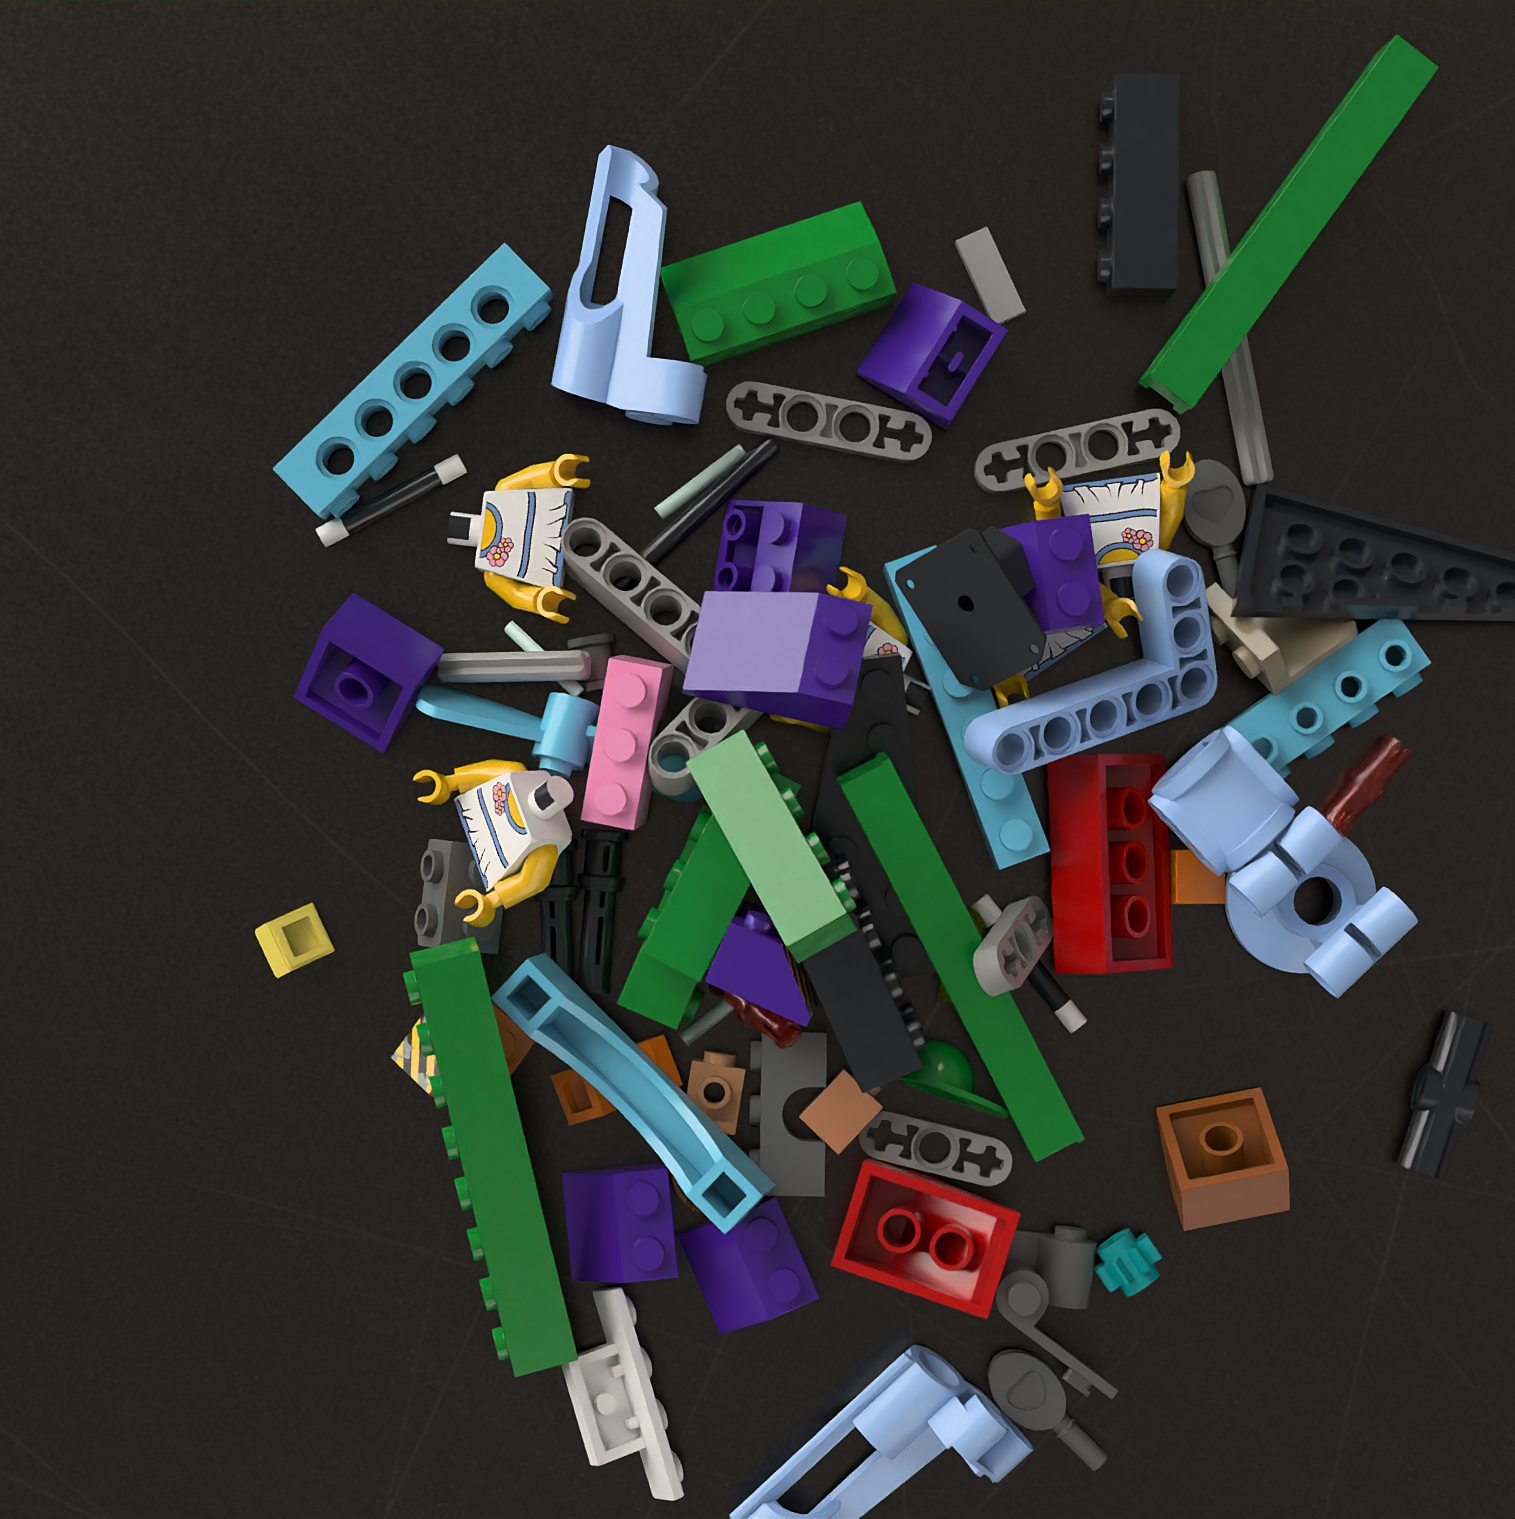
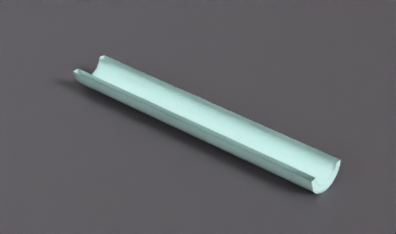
[654,444,746,521]
[504,621,584,697]
[679,993,746,1046]

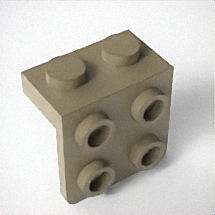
[1206,582,1358,696]

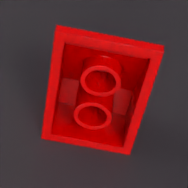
[830,1157,1021,1319]

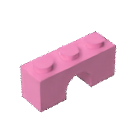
[581,655,674,830]

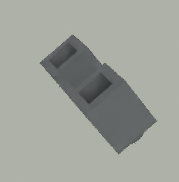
[749,1029,827,1197]

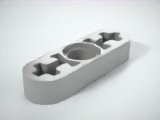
[973,895,1053,996]
[858,1109,1012,1186]

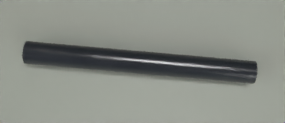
[613,435,780,591]

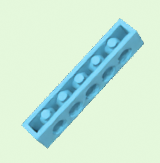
[273,242,553,521]

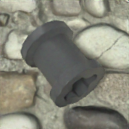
[567,633,616,694]

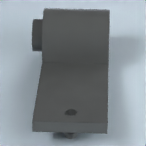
[1007,1225,1097,1309]
[992,1258,1119,1399]

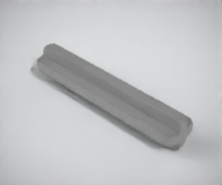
[437,650,591,683]

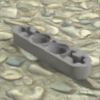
[726,382,932,463]
[974,409,1180,494]

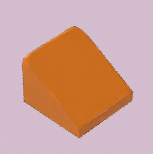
[1170,850,1225,904]

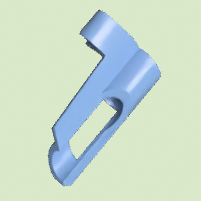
[551,145,707,425]
[730,1345,1034,1519]

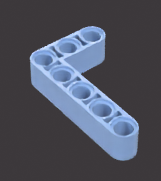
[964,548,1217,775]

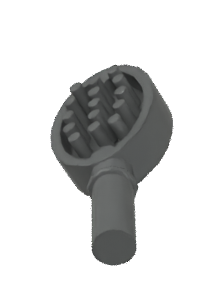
[1182,459,1246,600]
[987,1349,1108,1471]

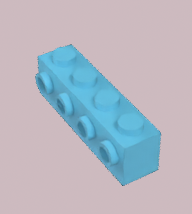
[1217,619,1431,779]

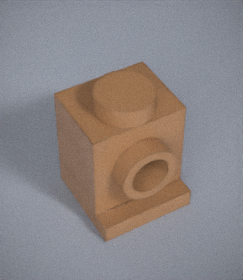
[687,1051,746,1135]

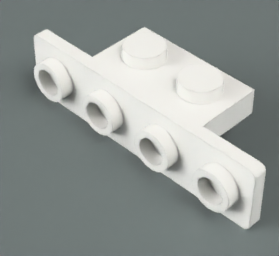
[561,1287,684,1501]

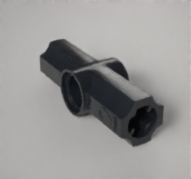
[1397,1010,1494,1180]

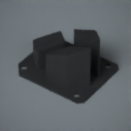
[895,526,1047,691]

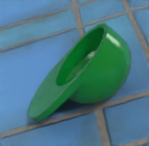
[896,1040,1009,1119]

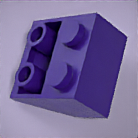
[856,282,1008,430]
[713,500,847,595]

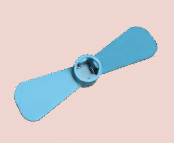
[415,684,703,802]

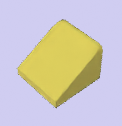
[255,902,335,978]

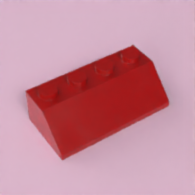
[1047,754,1173,974]

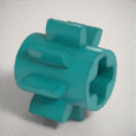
[1094,1228,1162,1297]

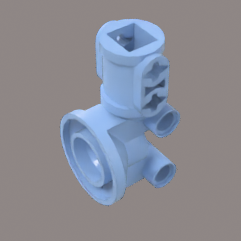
[1148,725,1418,999]

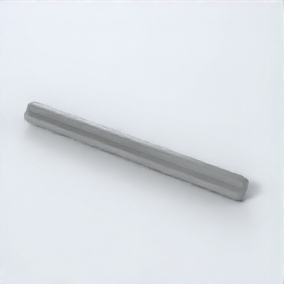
[1186,171,1274,486]

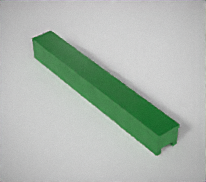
[1138,34,1439,415]
[836,751,1085,1162]

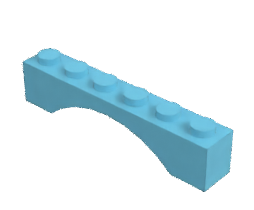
[882,545,1051,870]
[491,953,776,1234]

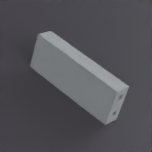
[955,227,1026,325]

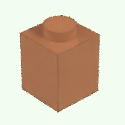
[798,1066,883,1155]

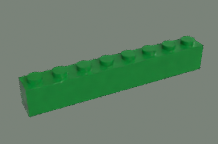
[403,937,578,1377]

